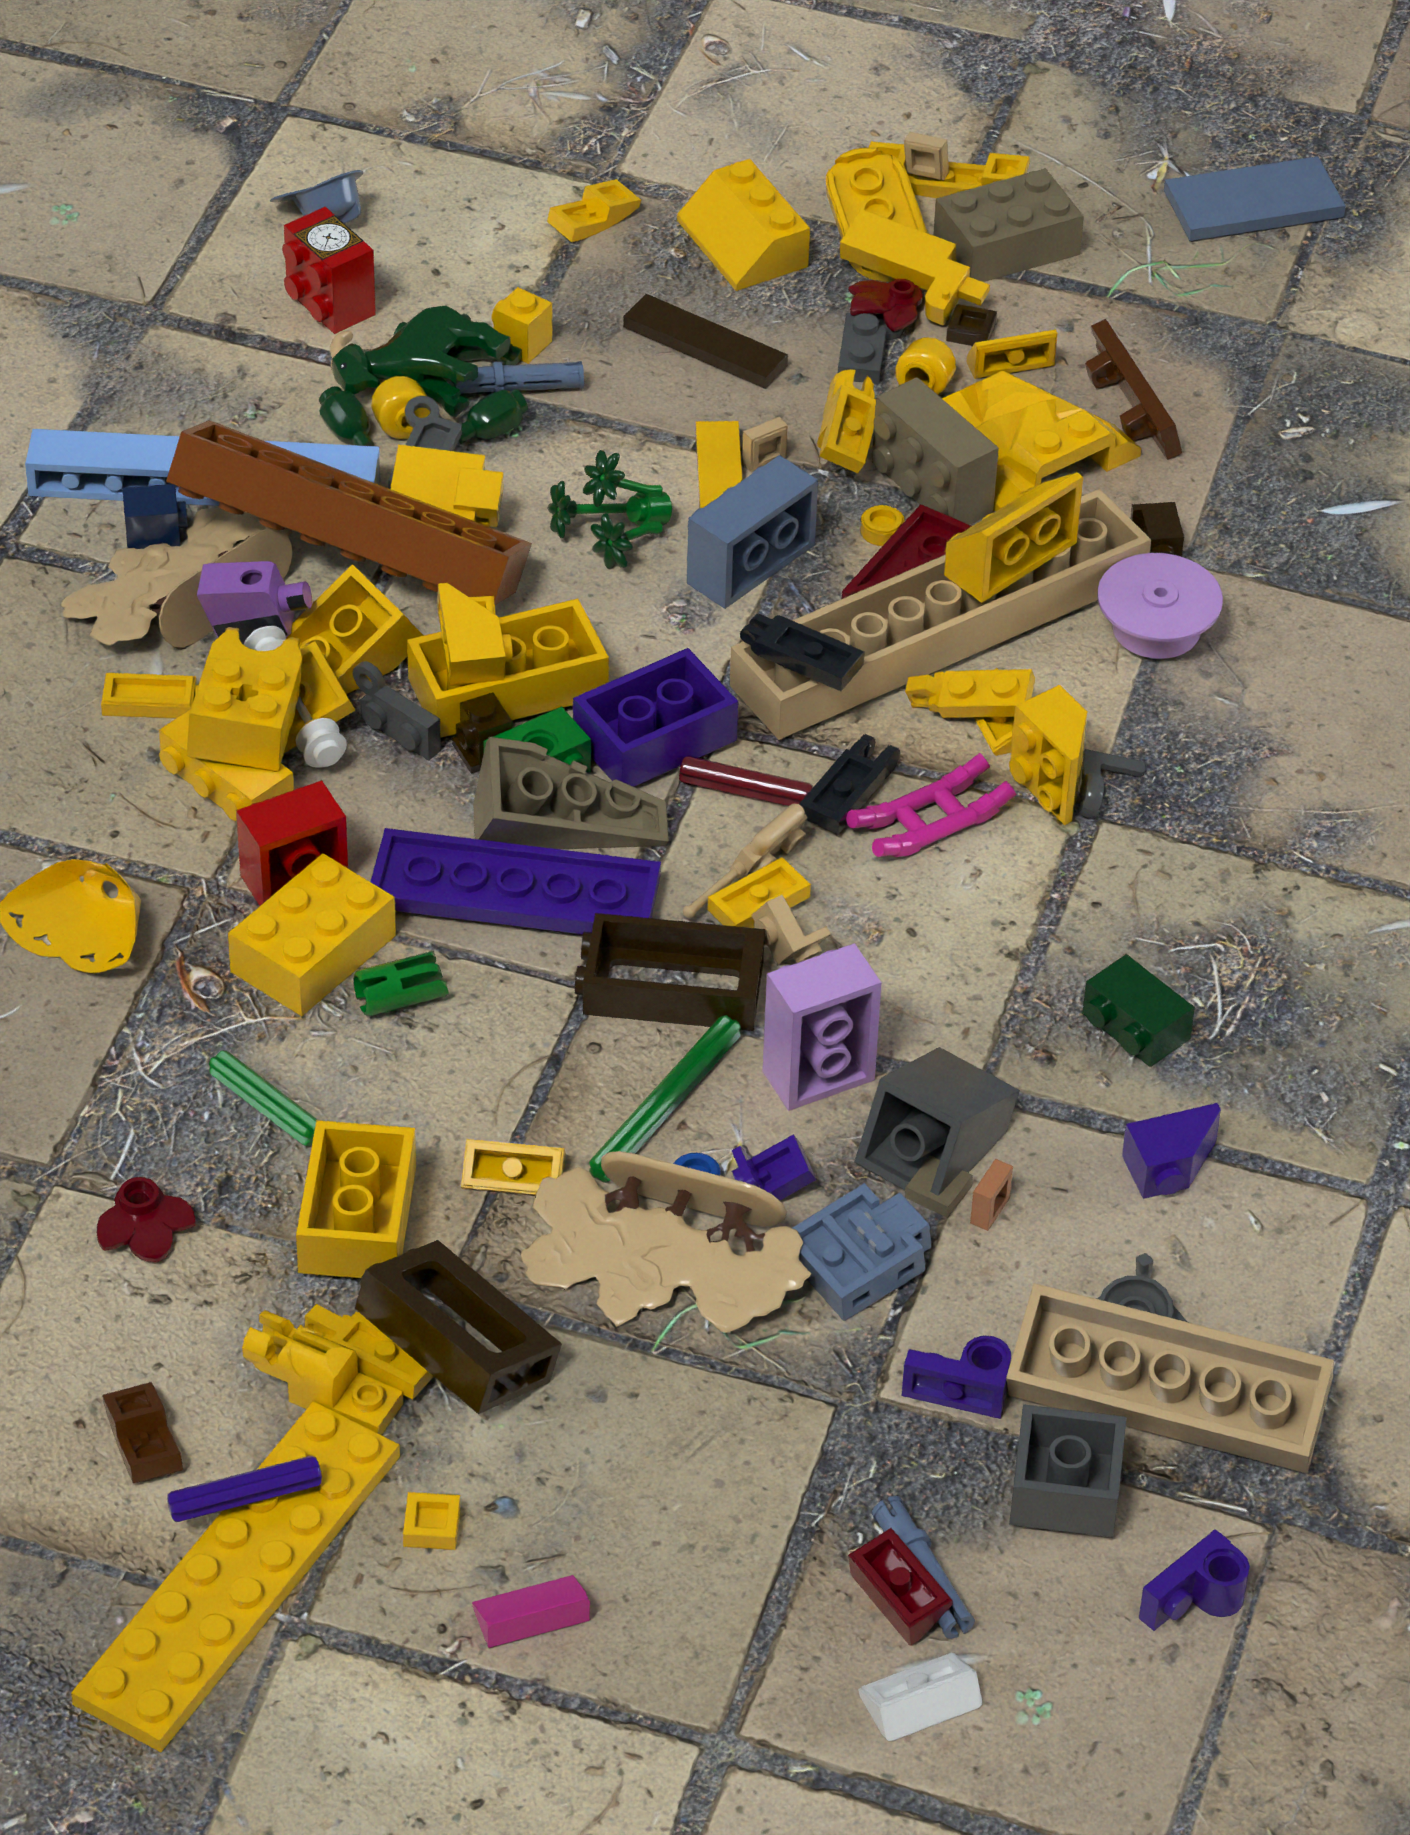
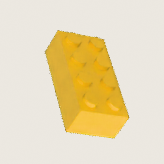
[407,598,609,738]

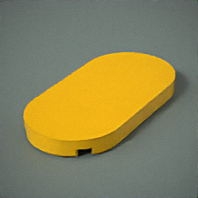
[826,148,927,282]

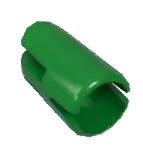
[353,951,449,1016]

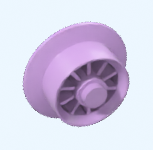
[1097,553,1223,659]

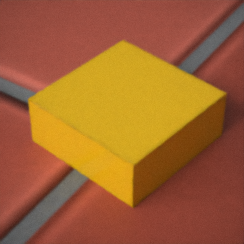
[403,1492,460,1550]

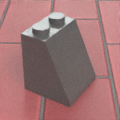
[854,1047,1020,1196]

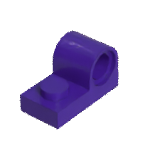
[901,1335,1011,1419]
[1139,1529,1250,1631]

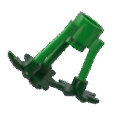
[547,450,672,569]

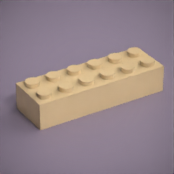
[1006,1283,1334,1474]

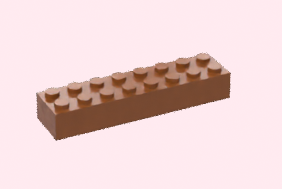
[166,420,532,605]

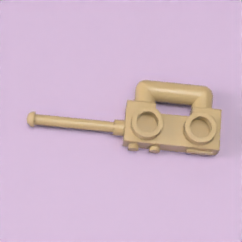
[683,804,808,918]

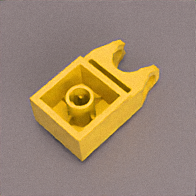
[187,627,302,771]

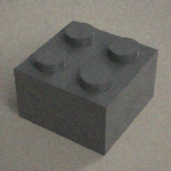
[1009,1404,1127,1537]

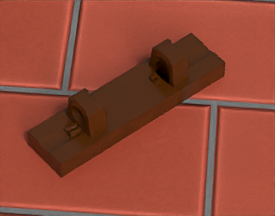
[1085,319,1182,460]

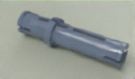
[454,361,584,394]
[872,1496,975,1639]

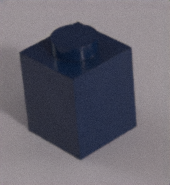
[122,484,188,549]

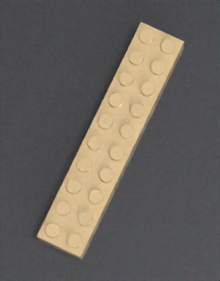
[730,489,1151,740]

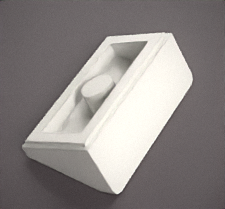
[858,1652,982,1741]

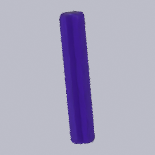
[167,1456,322,1522]

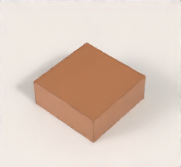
[970,1159,1013,1231]

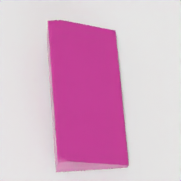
[472,1575,590,1648]

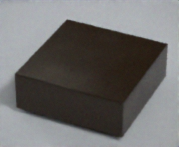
[946,304,997,346]

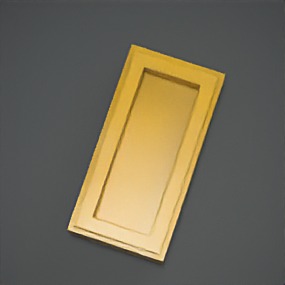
[101,673,197,718]

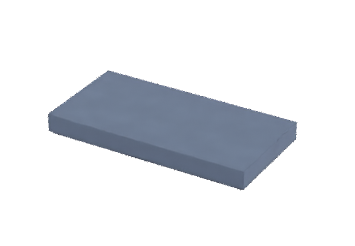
[1164,156,1346,241]

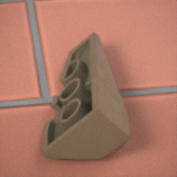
[473,737,669,849]

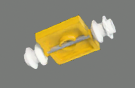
[244,626,355,768]

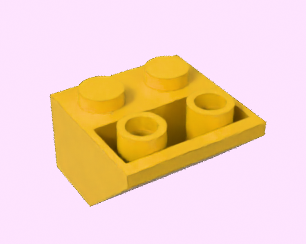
[1009,685,1088,825]

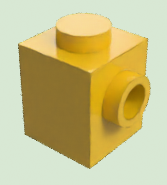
[492,287,552,364]

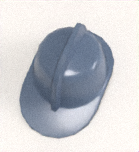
[270,170,363,224]

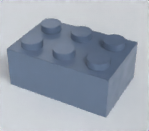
[687,455,818,609]

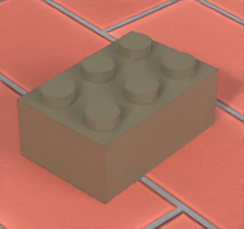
[933,168,1084,282]
[872,377,999,525]

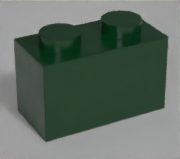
[1082,954,1195,1067]

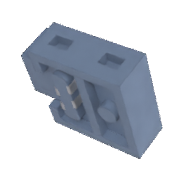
[793,1183,931,1321]

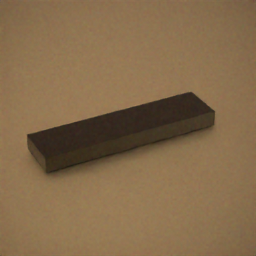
[623,294,788,389]

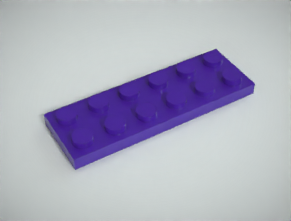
[370,828,661,934]

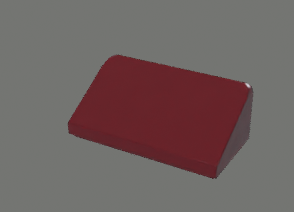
[848,1528,953,1646]

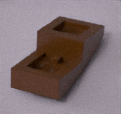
[102,1382,183,1484]

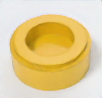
[860,505,905,546]

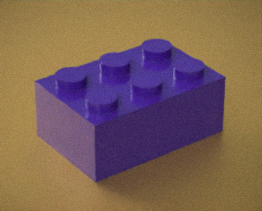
[573,648,738,787]

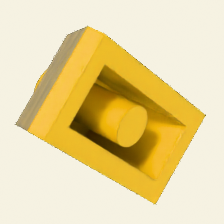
[437,583,513,685]

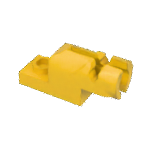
[817,369,876,474]
[242,1310,403,1435]

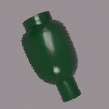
[319,386,375,446]
[459,389,528,444]

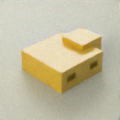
[390,444,504,528]

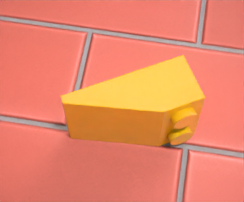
[286,564,423,694]

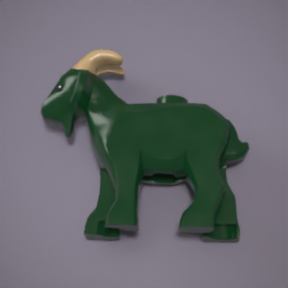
[330,306,522,418]

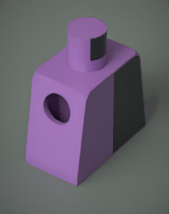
[197,561,312,645]

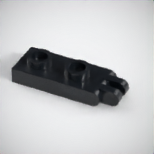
[740,614,865,691]

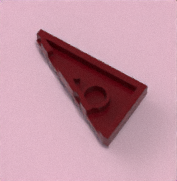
[841,504,972,599]

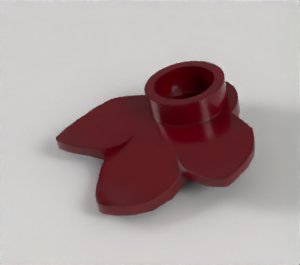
[848,279,922,332]
[97,1177,196,1262]

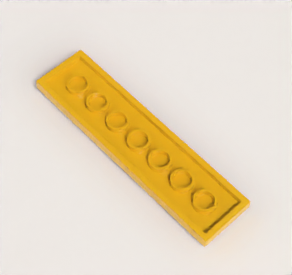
[71,1401,400,1752]

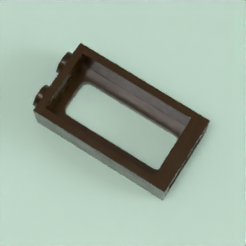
[575,913,765,1031]
[355,1240,562,1414]

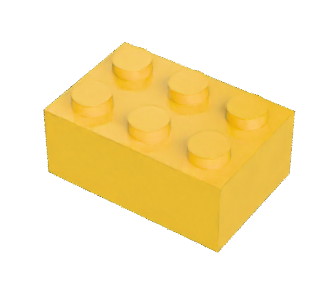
[228,853,396,1017]
[296,1120,416,1278]

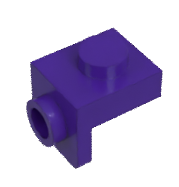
[732,1134,817,1201]

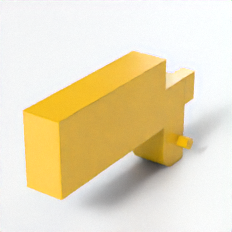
[840,209,990,326]

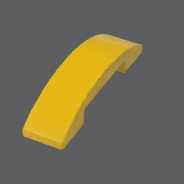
[869,141,1030,198]

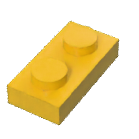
[707,857,811,928]

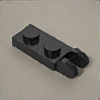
[799,734,900,834]

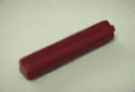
[679,756,813,806]

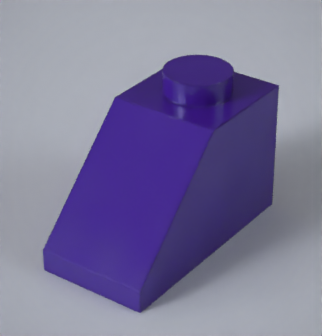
[1122,1103,1221,1199]

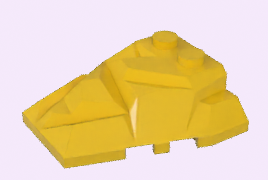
[942,370,1141,512]

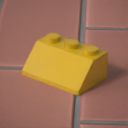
[677,159,810,291]
[944,472,1083,603]

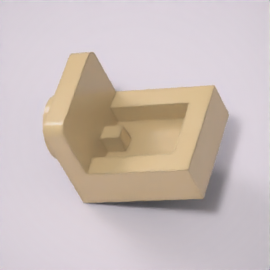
[752,895,831,965]

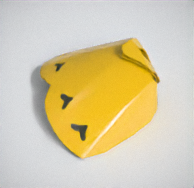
[0,859,141,973]

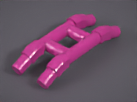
[846,753,1017,857]

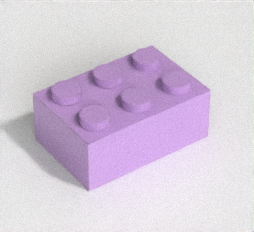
[762,943,882,1111]

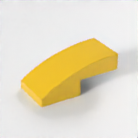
[547,179,641,242]

